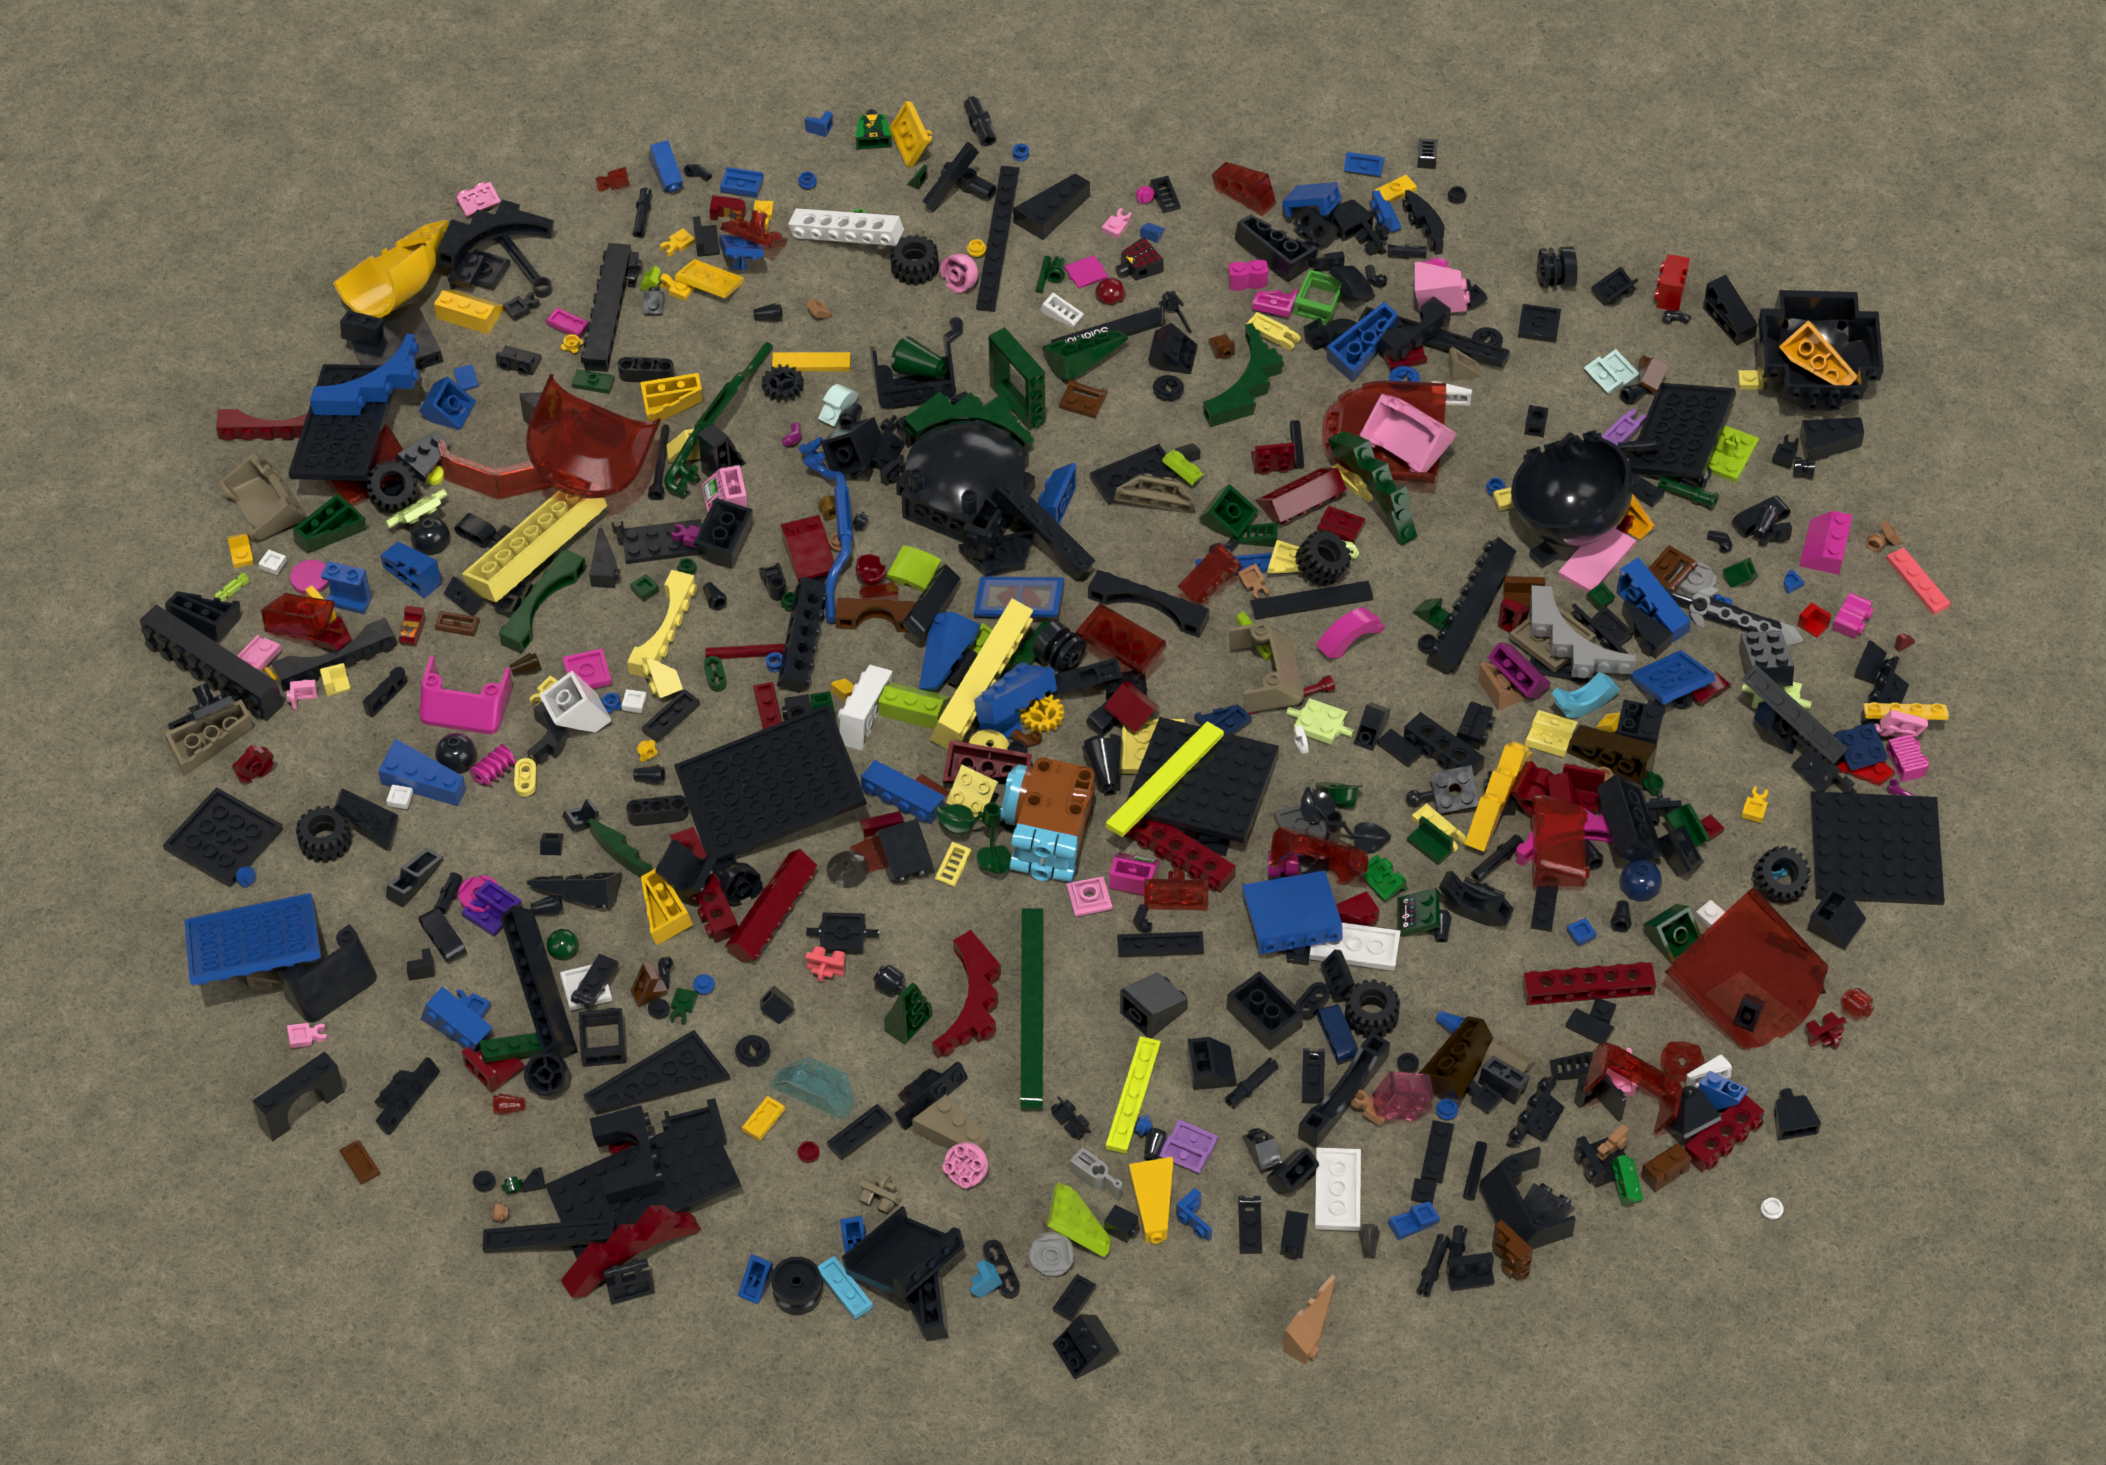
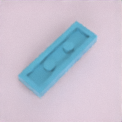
[818,1256,873,1320]

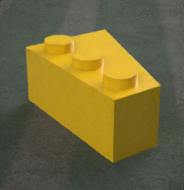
[640,373,703,427]

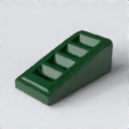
[1236,523,1278,547]

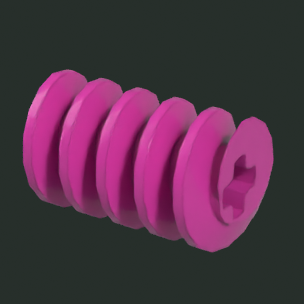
[469,744,516,786]

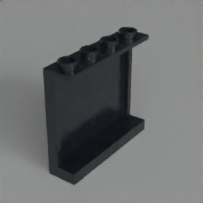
[347,303,443,370]
[842,1206,965,1299]

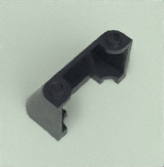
[278,924,377,1023]

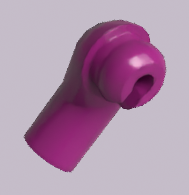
[782,423,802,447]

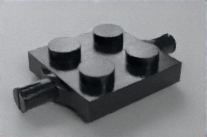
[806,912,879,954]

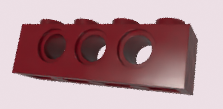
[1684,1095,1765,1173]

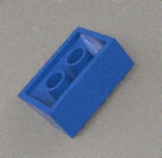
[1038,463,1076,525]

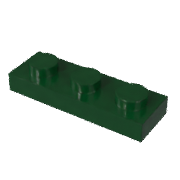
[479,1033,542,1063]

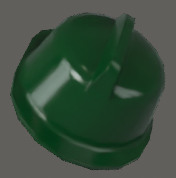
[1316,782,1363,808]

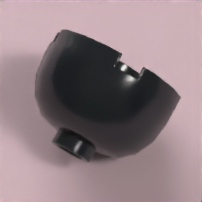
[410,516,451,555]
[435,733,477,774]
[719,862,762,906]
[524,1052,569,1096]

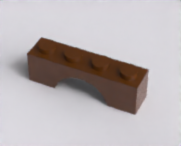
[835,597,916,633]

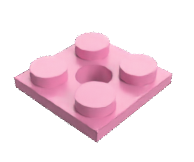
[1066,876,1112,917]

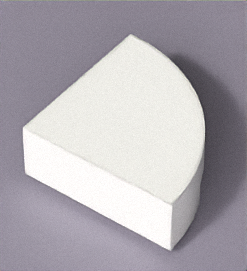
[1294,725,1309,754]

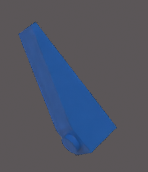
[919,612,981,691]

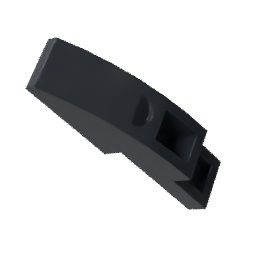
[1402,190,1445,255]
[1045,657,1122,697]

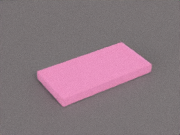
[1558,529,1636,593]

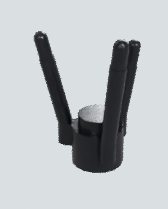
[1159,291,1192,334]

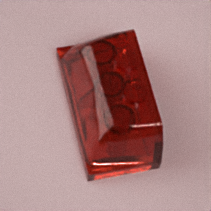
[1076,603,1167,675]

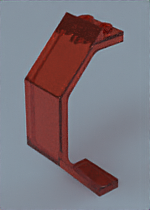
[437,412,585,500]

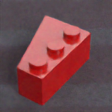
[1654,254,1690,310]

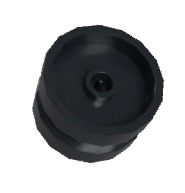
[772,1257,822,1315]

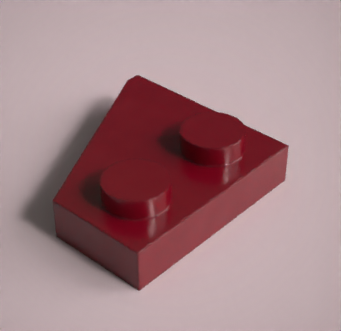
[311,616,352,650]

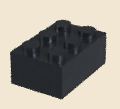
[1739,630,1794,687]
[1226,971,1303,1051]

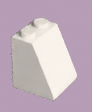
[539,671,612,733]

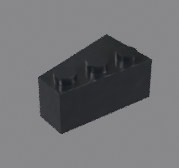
[1703,275,1758,346]
[1799,417,1864,460]

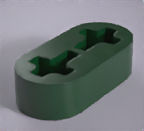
[704,656,727,692]

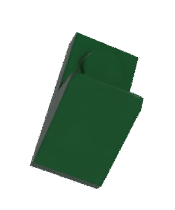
[1413,598,1450,631]

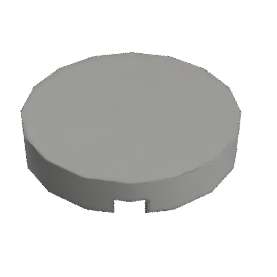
[1676,562,1716,596]
[1029,1232,1074,1277]

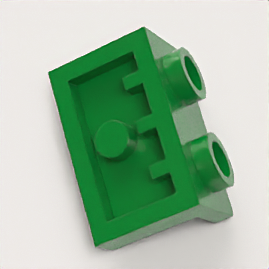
[1359,854,1409,902]
[1611,1155,1643,1205]

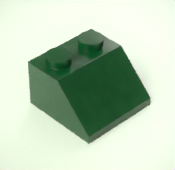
[1198,484,1258,539]
[1643,904,1706,964]

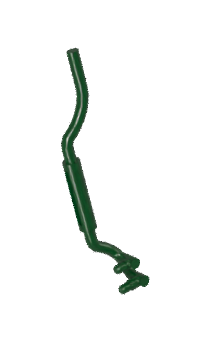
[664,342,773,499]

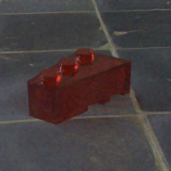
[1212,162,1277,217]
[1178,542,1243,605]

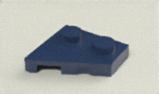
[1194,704,1252,735]

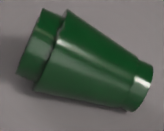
[1046,256,1065,283]

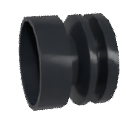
[1537,246,1578,289]
[1032,621,1087,673]

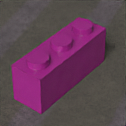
[1487,642,1551,699]

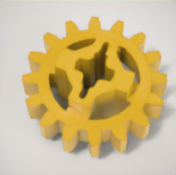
[1020,693,1064,734]

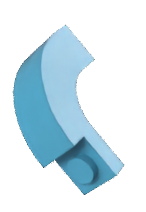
[1551,672,1620,718]

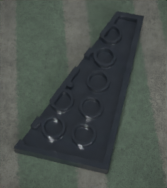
[584,1030,730,1115]

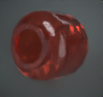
[1840,988,1874,1020]

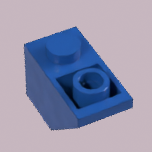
[1698,1070,1749,1110]

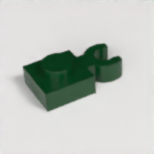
[670,988,698,1025]

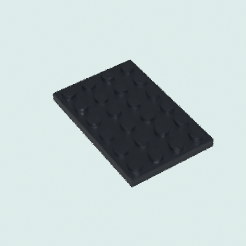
[1628,383,1736,479]

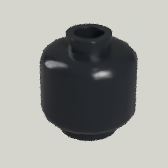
[873,965,906,997]

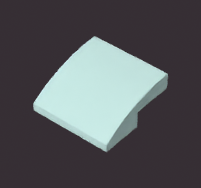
[1584,349,1639,394]

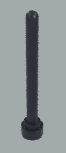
[648,424,669,500]

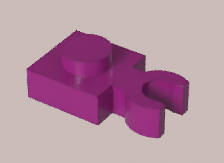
[671,524,701,548]

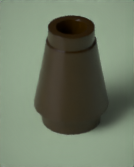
[509,653,541,676]

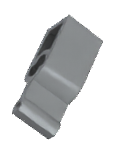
[1070,1147,1123,1198]

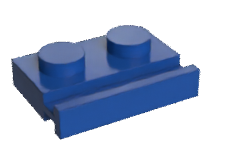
[720,167,764,197]

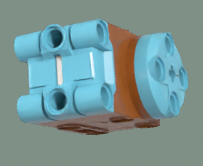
[1000,757,1096,883]

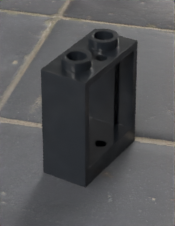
[578,1008,626,1067]

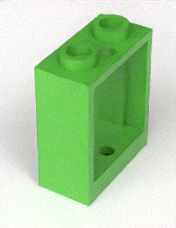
[1294,269,1344,324]

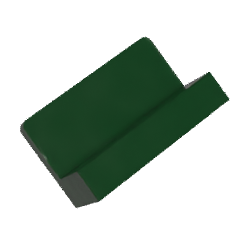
[1663,803,1710,846]
[1407,816,1454,865]

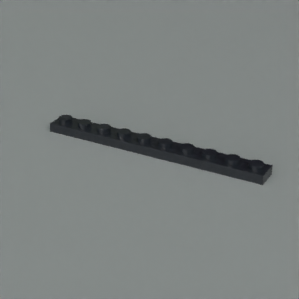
[976,166,1020,312]

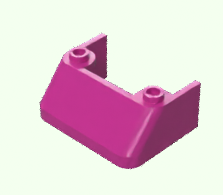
[419,656,513,734]

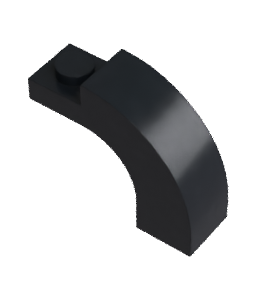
[527,701,568,766]
[1438,871,1514,926]

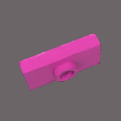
[546,308,588,338]

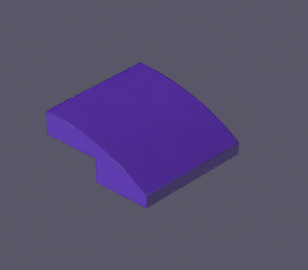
[462,879,521,937]

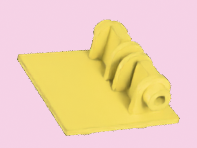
[946,765,998,819]

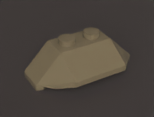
[1114,474,1195,514]

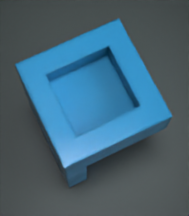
[969,1260,1002,1298]

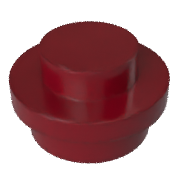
[797,1141,820,1163]

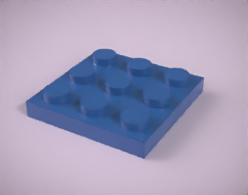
[1629,650,1715,704]

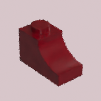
[1498,598,1529,633]

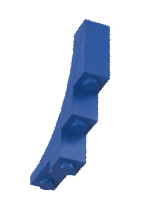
[310,334,419,415]

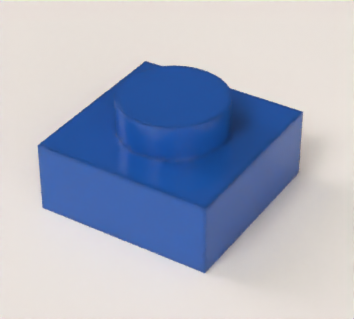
[1567,918,1597,946]

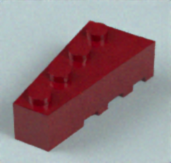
[943,740,1032,783]

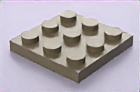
[1509,605,1596,673]

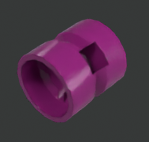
[1268,851,1298,878]

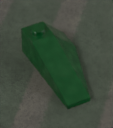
[884,982,932,1045]

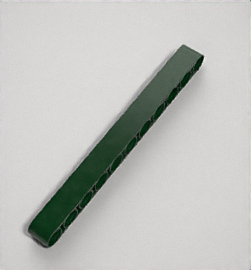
[1020,908,1043,1111]

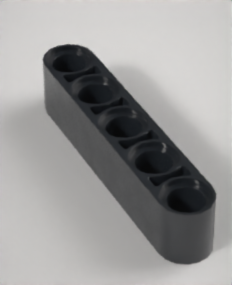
[902,564,960,638]

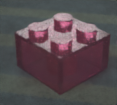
[1372,1071,1434,1121]

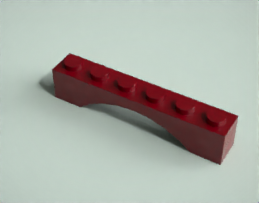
[216,409,307,441]

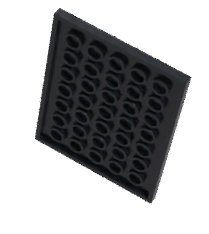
[674,704,867,864]

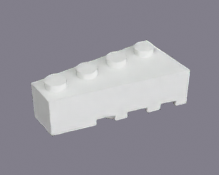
[838,664,893,750]

